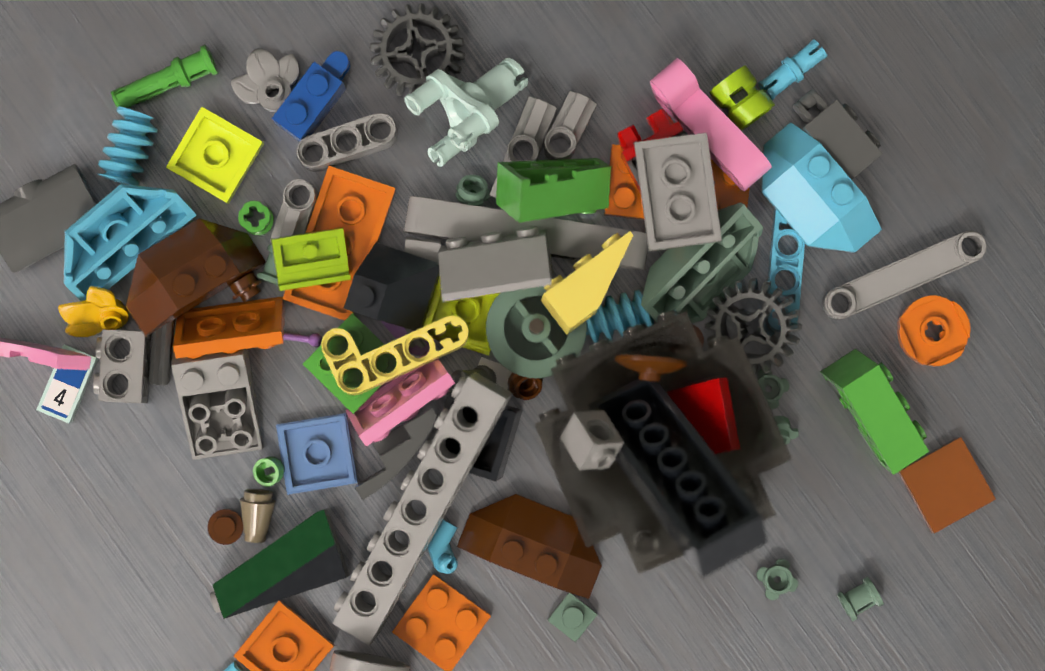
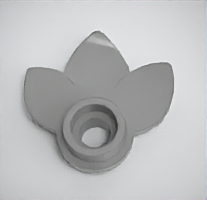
[231,49,300,112]

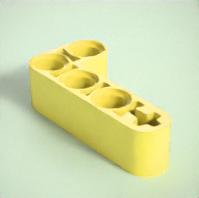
[321,316,468,396]

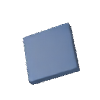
[276,413,358,495]

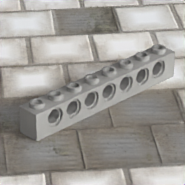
[333,372,513,645]

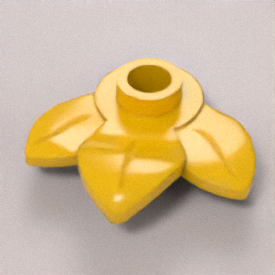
[58,286,129,337]

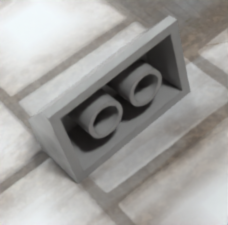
[438,226,553,301]

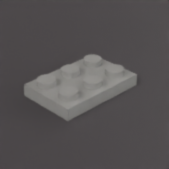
[634,133,722,252]

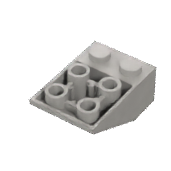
[171,349,263,460]

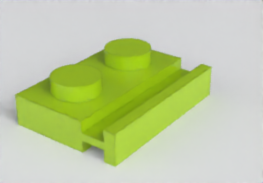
[271,228,351,291]

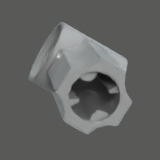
[544,91,597,160]
[270,179,319,242]

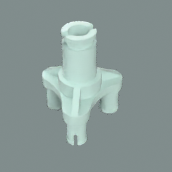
[404,58,528,167]

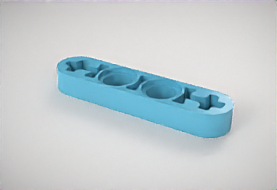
[768,208,805,332]

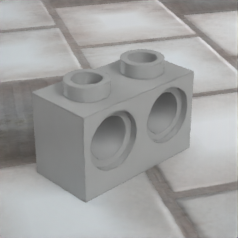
[93,330,151,404]

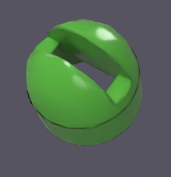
[253,456,285,487]

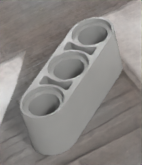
[296,113,398,172]

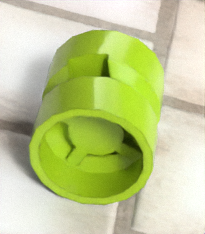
[709,65,775,131]

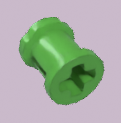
[238,201,274,236]

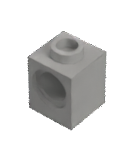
[560,410,624,470]

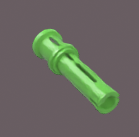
[110,44,219,108]

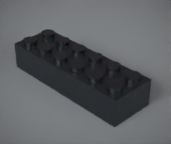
[588,378,767,578]

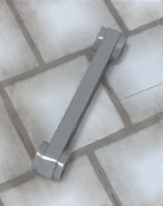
[823,231,987,320]

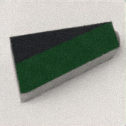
[210,508,350,619]

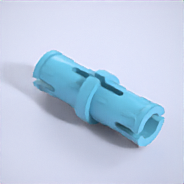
[758,39,827,100]

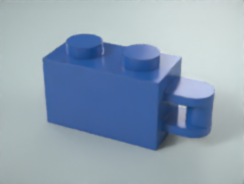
[272,51,350,142]

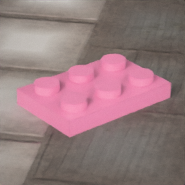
[345,351,455,447]

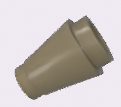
[240,489,276,543]

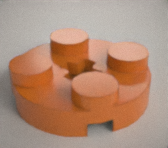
[897,295,971,367]

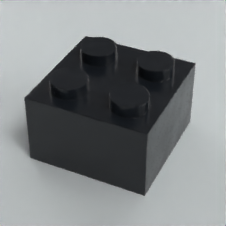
[434,390,523,482]

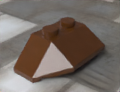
[126,218,266,337]
[457,494,602,599]

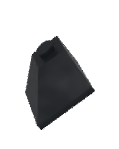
[343,243,440,331]

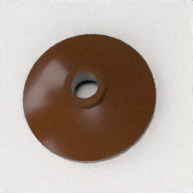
[615,355,687,382]

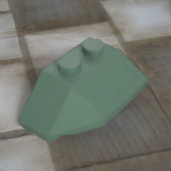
[641,202,763,330]

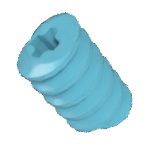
[96,106,158,186]
[585,290,655,344]

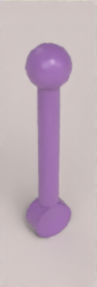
[284,333,322,347]

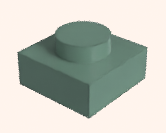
[547,592,598,643]

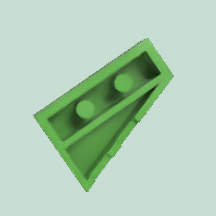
[496,158,611,223]
[820,349,929,475]

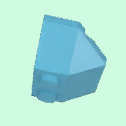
[762,122,882,253]
[64,184,196,301]

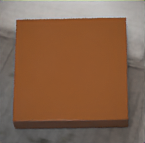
[898,437,996,534]

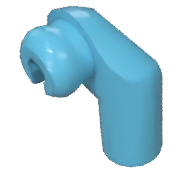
[428,519,458,574]

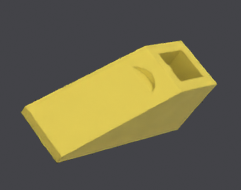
[541,231,633,335]

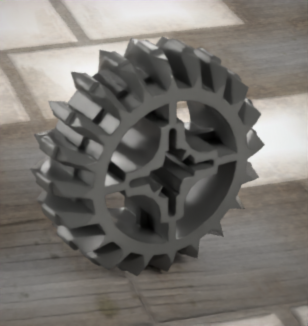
[369,3,465,96]
[705,278,802,375]

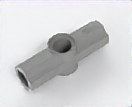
[489,96,557,198]

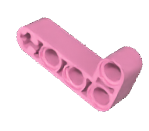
[649,58,772,191]

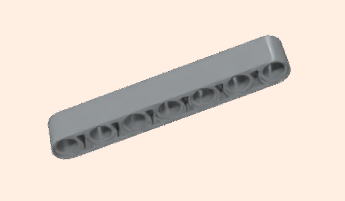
[403,196,648,270]

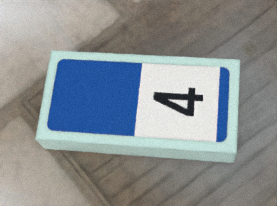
[36,345,99,424]

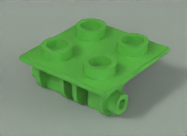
[303,313,397,414]

